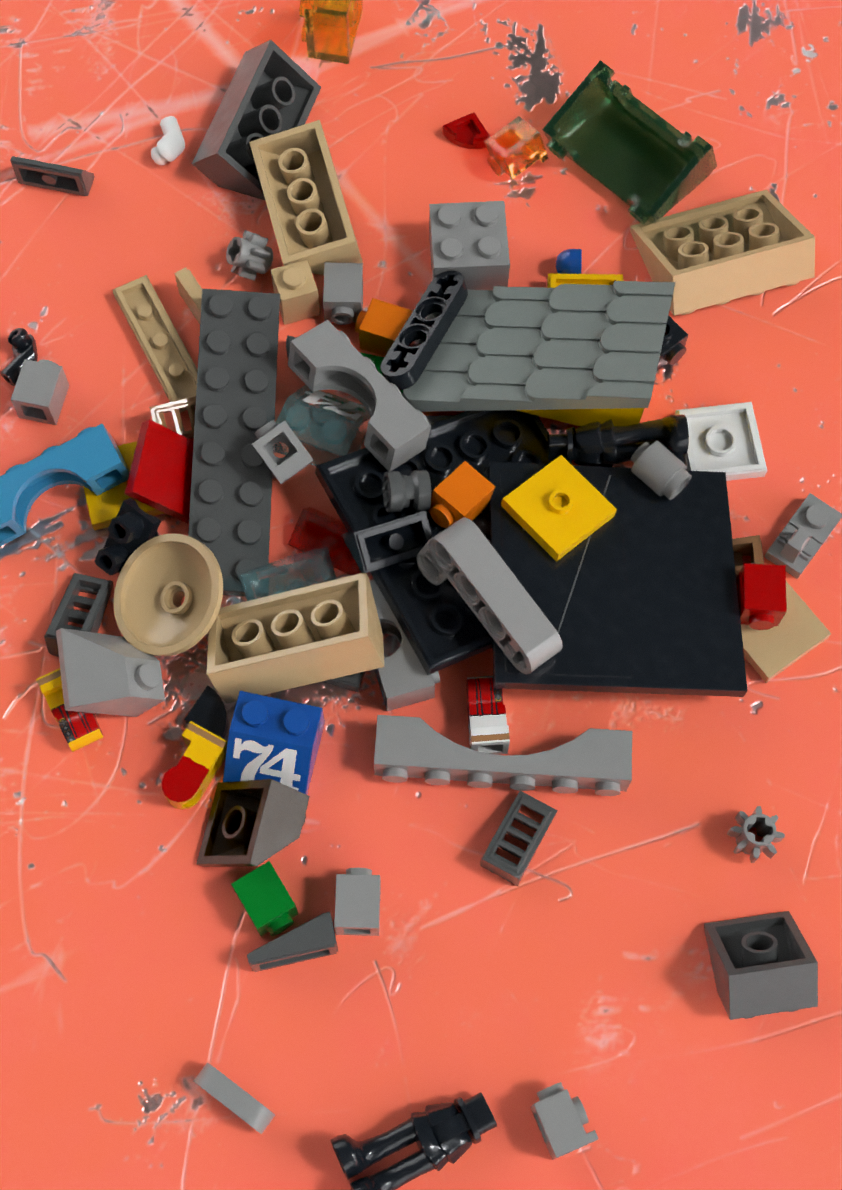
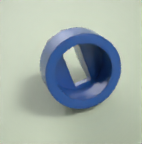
[556,249,582,274]

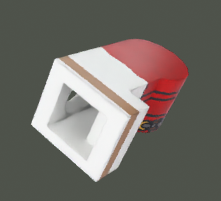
[466,675,510,755]

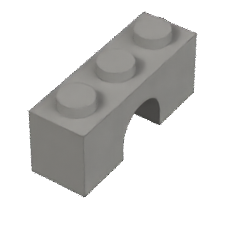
[370,580,440,711]

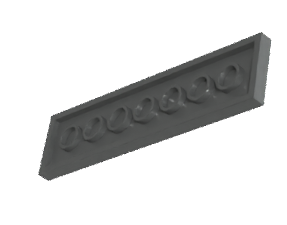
[188,288,280,597]

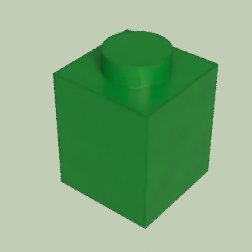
[231,861,298,936]

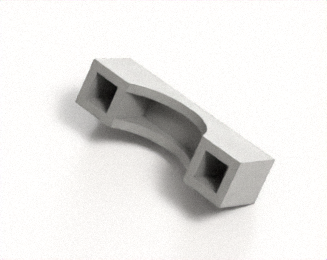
[288,320,431,471]

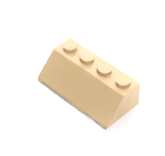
[249,120,364,275]
[206,573,384,704]

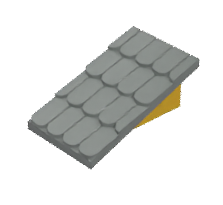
[402,281,675,426]

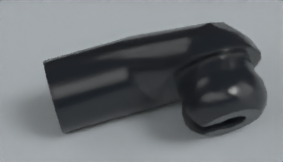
[0,328,38,386]

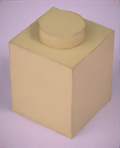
[270,260,320,325]

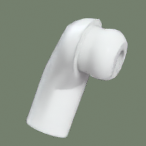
[151,116,185,166]

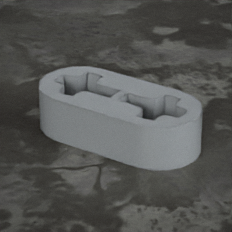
[193,1062,275,1134]

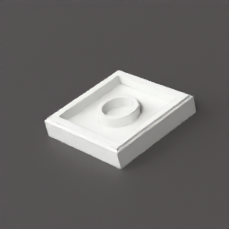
[674,402,767,481]

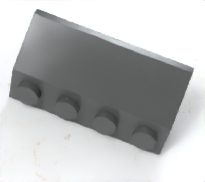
[192,40,321,200]

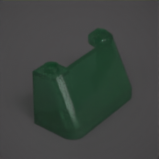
[542,60,717,225]

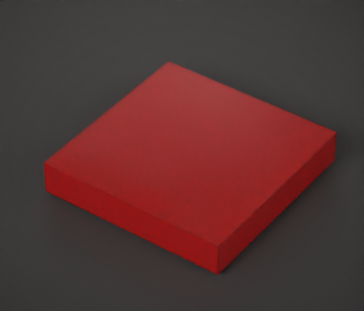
[125,419,194,524]

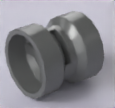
[383,470,431,513]

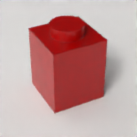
[736,563,787,630]

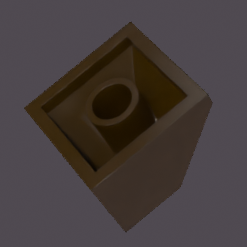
[196,779,310,867]

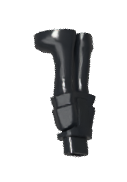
[547,415,689,467]
[330,1092,497,1190]

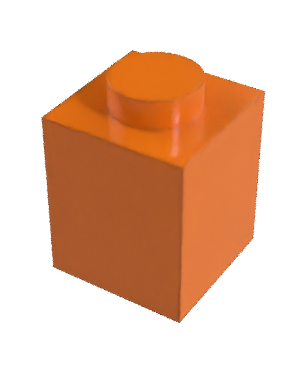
[355,298,413,357]
[428,461,496,528]

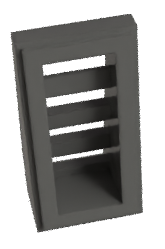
[44,573,113,657]
[480,791,558,886]
[247,911,339,972]

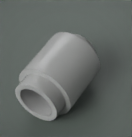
[631,441,692,500]

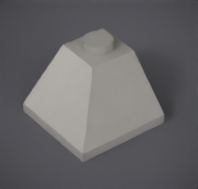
[56,628,165,717]

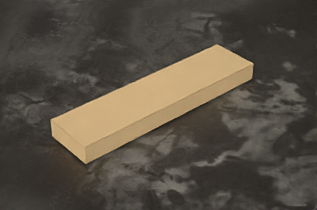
[112,275,198,413]

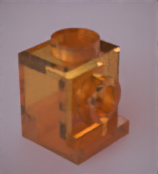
[485,116,549,179]

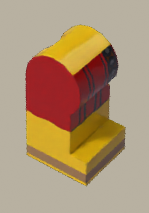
[36,668,104,752]
[161,721,228,810]

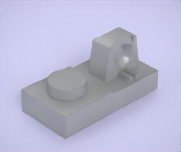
[764,493,842,579]

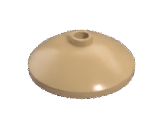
[113,533,223,657]

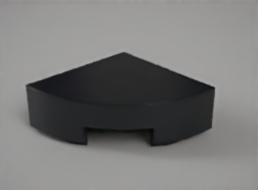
[184,685,227,739]

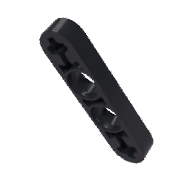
[380,271,468,390]

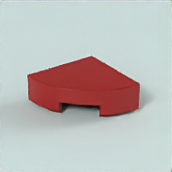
[442,112,492,149]

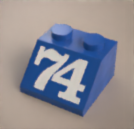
[223,691,325,795]

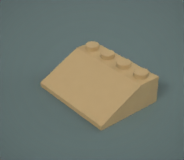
[630,189,816,316]

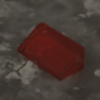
[287,507,362,575]

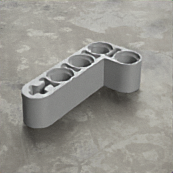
[416,517,563,674]

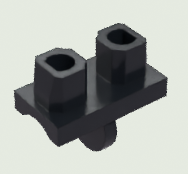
[94,498,161,575]

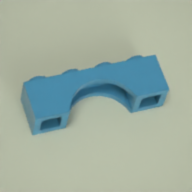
[0,424,130,547]

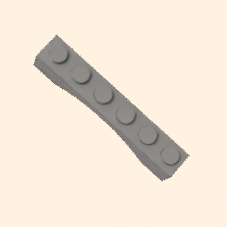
[374,715,633,796]

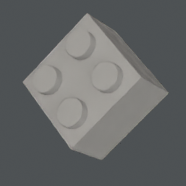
[429,201,510,290]

